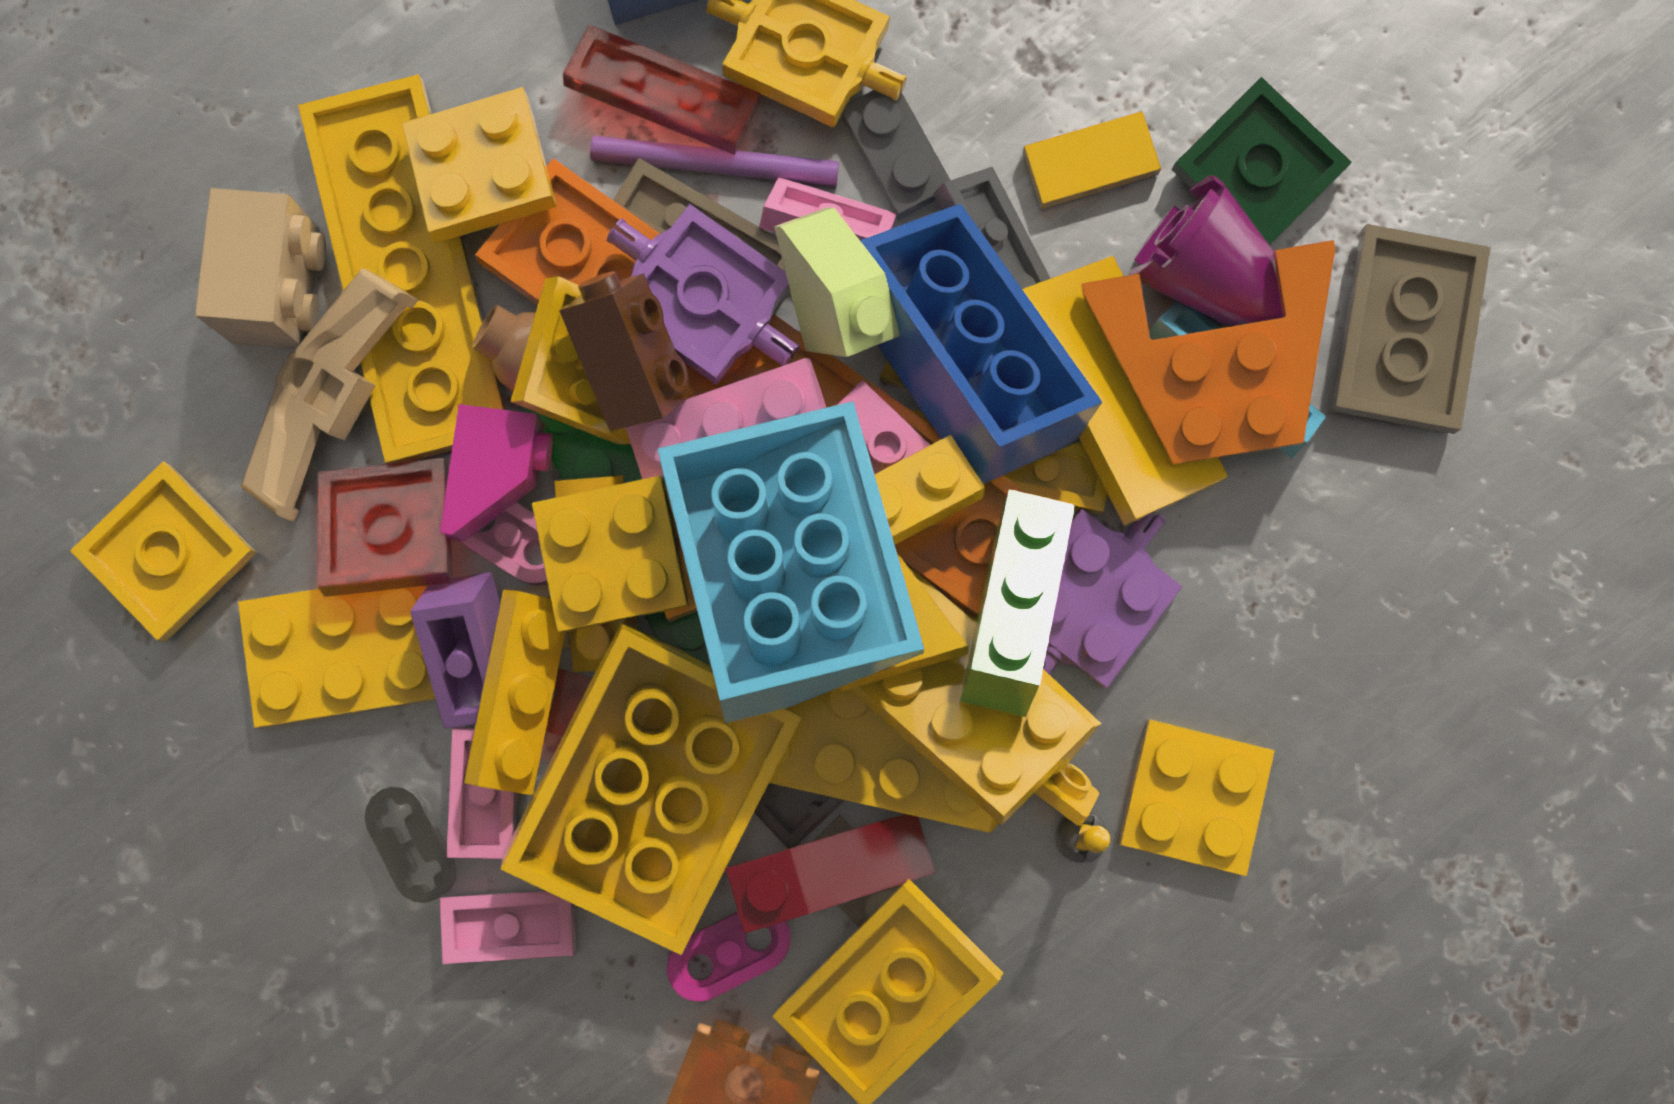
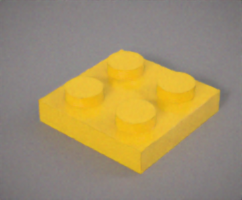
[402,87,557,243]
[70,461,257,642]
[532,476,690,633]
[1117,719,1275,876]

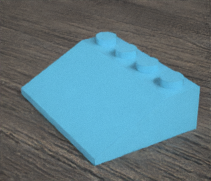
[657,401,924,723]

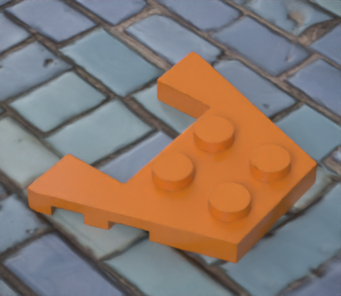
[1081,240,1336,465]

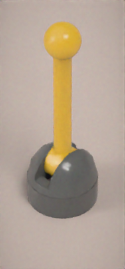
[1054,813,1110,863]

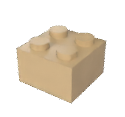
[195,188,326,349]

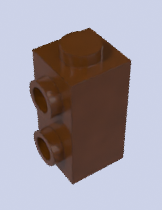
[559,271,693,431]

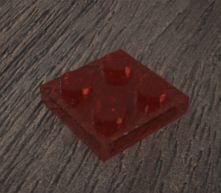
[318,458,452,597]

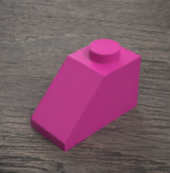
[440,404,553,542]

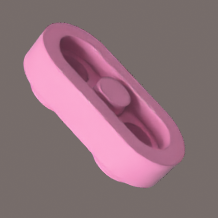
[459,502,548,586]

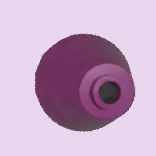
[1129,175,1283,327]

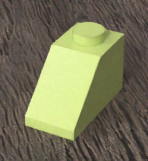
[774,207,900,357]

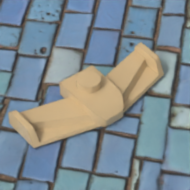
[241,268,419,522]

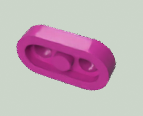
[667,912,791,1001]

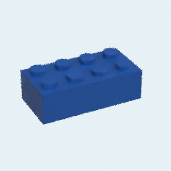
[860,203,1102,484]

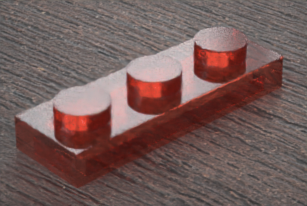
[563,24,760,155]

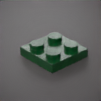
[1171,77,1352,246]

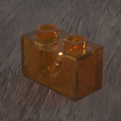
[666,1018,820,1104]

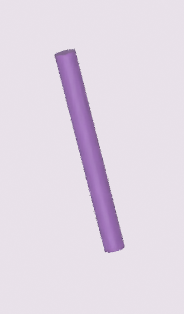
[590,136,839,186]

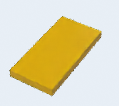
[1022,256,1228,526]

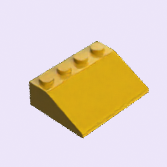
[500,621,802,955]

